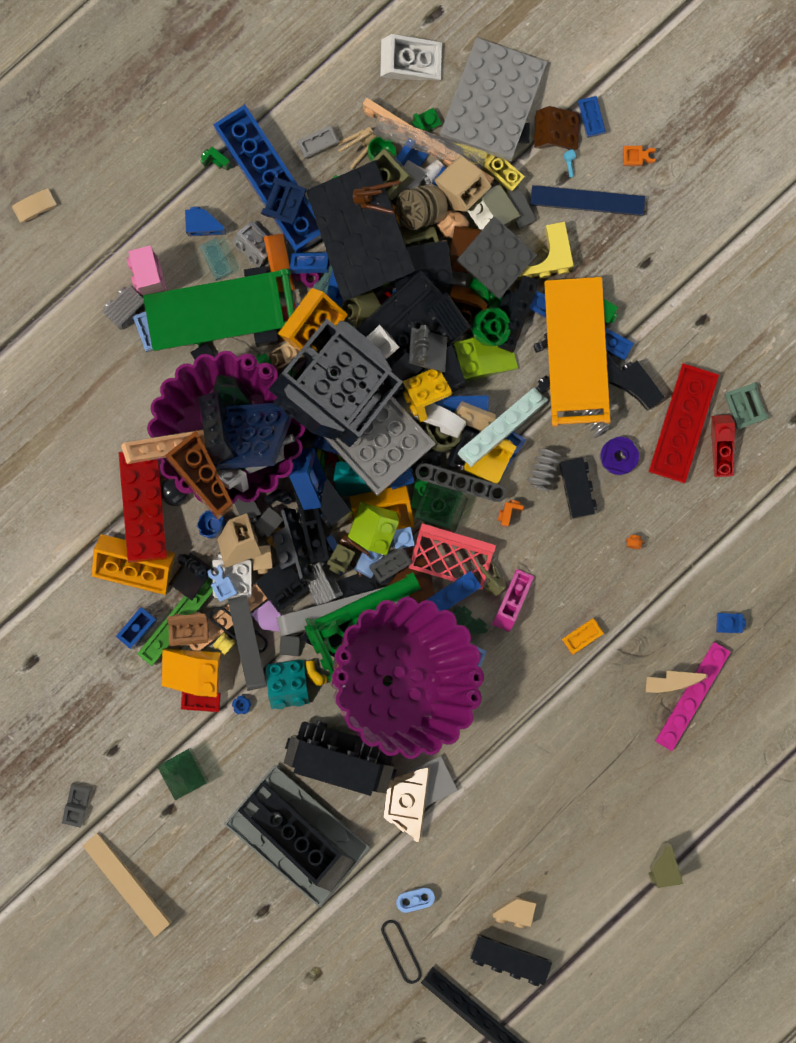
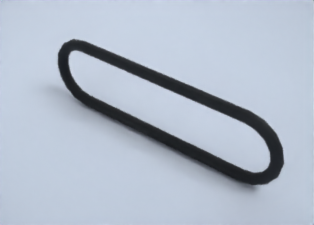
[210,607,268,653]
[381,920,422,984]

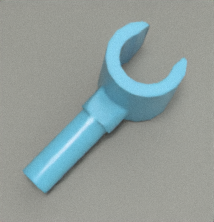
[563,149,576,178]

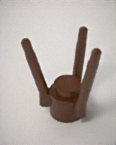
[353,180,401,214]
[339,533,385,577]

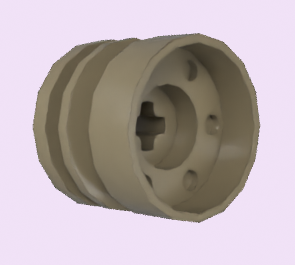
[396,184,447,230]

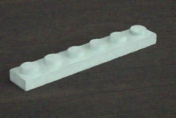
[458,387,548,467]

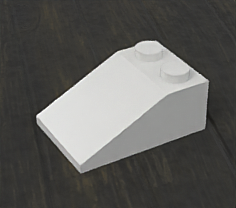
[380,34,442,81]

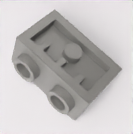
[233,221,268,267]

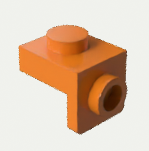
[497,500,524,528]

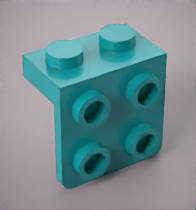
[334,461,372,496]
[266,660,310,709]

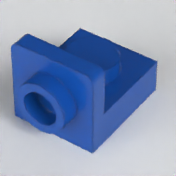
[716,613,746,633]

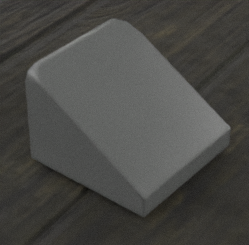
[279,636,301,656]

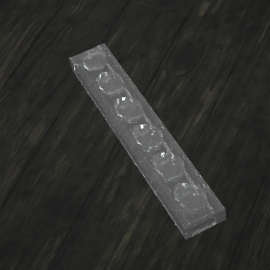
[373,115,487,170]

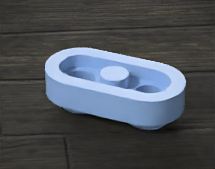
[396,887,435,913]

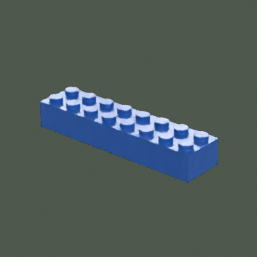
[213,104,322,253]

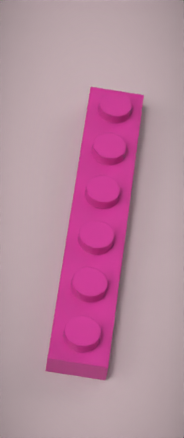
[655,642,731,751]

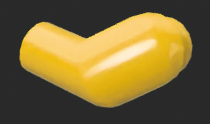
[306,660,327,686]

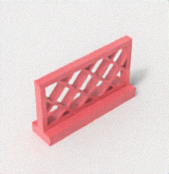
[409,523,496,590]

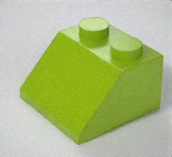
[348,502,399,555]

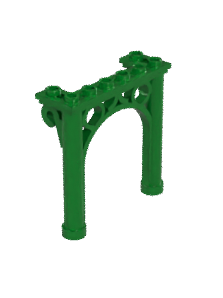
[304,572,421,687]

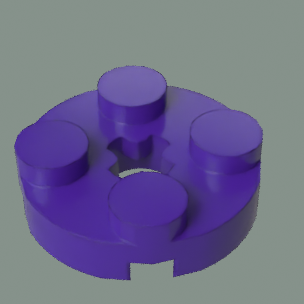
[600,437,639,475]

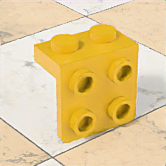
[403,369,452,422]
[464,430,517,484]

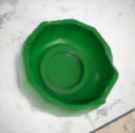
[368,136,396,161]

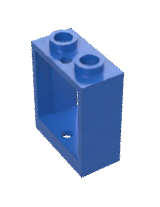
[289,447,327,510]

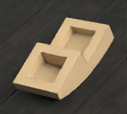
[12,188,57,223]

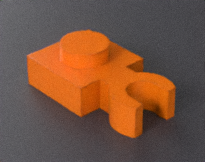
[623,146,656,166]

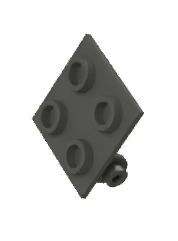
[409,325,447,372]

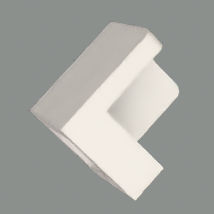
[366,325,399,359]

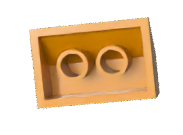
[278,288,348,351]
[349,486,415,530]

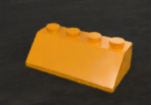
[91,534,175,595]

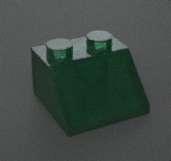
[414,482,468,533]
[157,748,209,800]

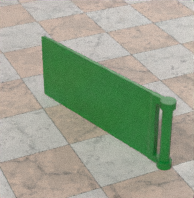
[143,269,295,351]

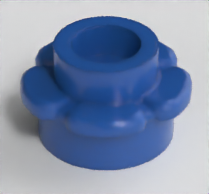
[232,695,251,714]

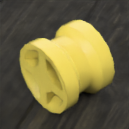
[213,632,237,656]

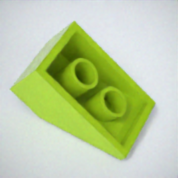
[453,338,518,382]

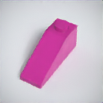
[492,569,534,632]

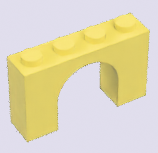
[513,222,574,283]

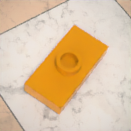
[561,618,604,655]

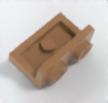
[167,613,209,646]

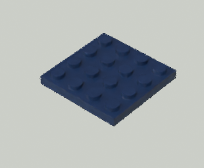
[207,403,293,469]

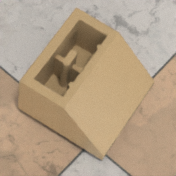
[434,156,492,211]
[217,513,262,568]

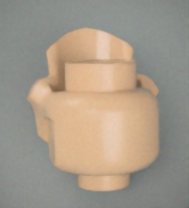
[435,210,469,238]

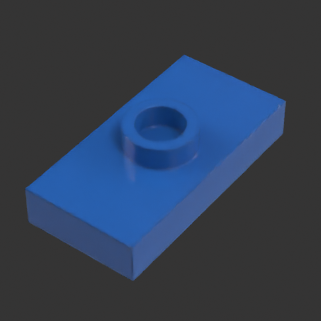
[578,96,606,138]

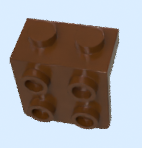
[534,106,580,150]

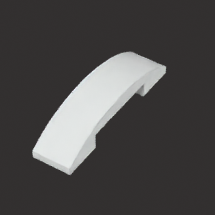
[395,397,466,438]

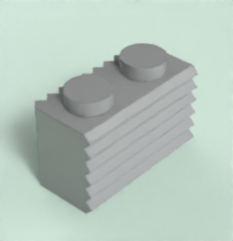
[102,285,145,330]
[305,561,343,606]

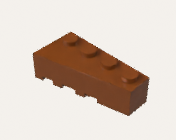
[165,430,233,520]

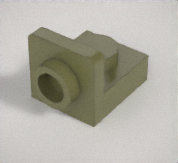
[327,544,355,574]

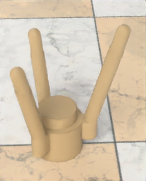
[338,127,376,169]

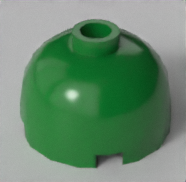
[471,308,510,347]

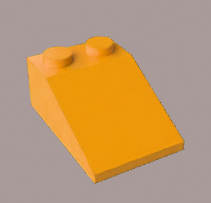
[161,649,221,697]

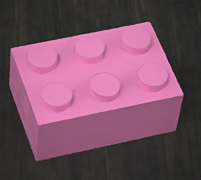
[126,245,167,296]

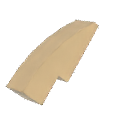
[646,671,708,693]

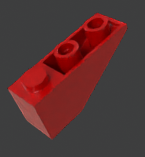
[711,415,735,477]

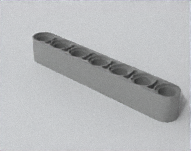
[276,587,409,636]

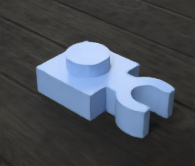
[208,565,238,602]

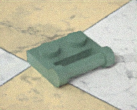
[724,383,769,430]

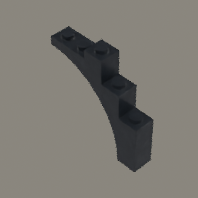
[536,354,664,411]

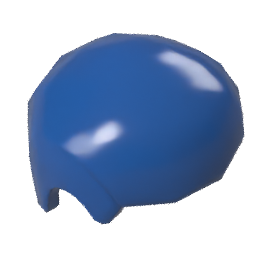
[197,510,226,539]

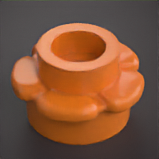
[626,535,644,549]

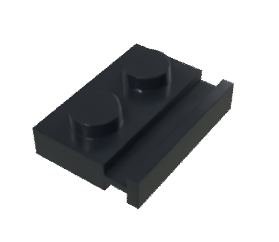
[336,573,378,599]

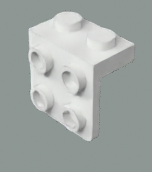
[212,553,253,598]

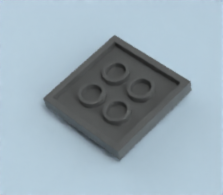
[456,216,537,299]

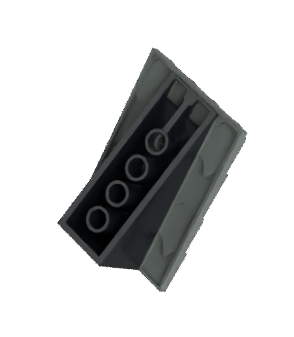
[224,765,371,908]

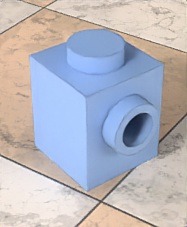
[391,527,415,549]

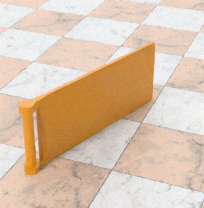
[545,277,610,427]

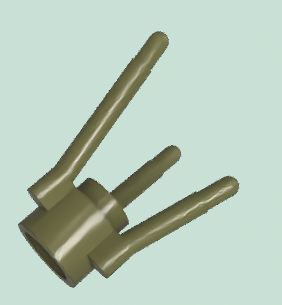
[460,555,507,596]

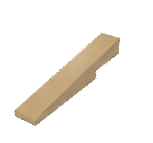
[82,832,172,937]

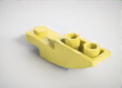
[453,142,525,191]

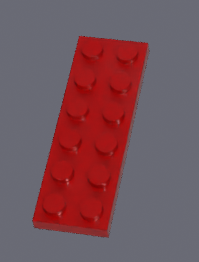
[648,363,719,484]
[118,452,167,563]

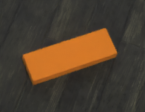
[264,233,295,293]

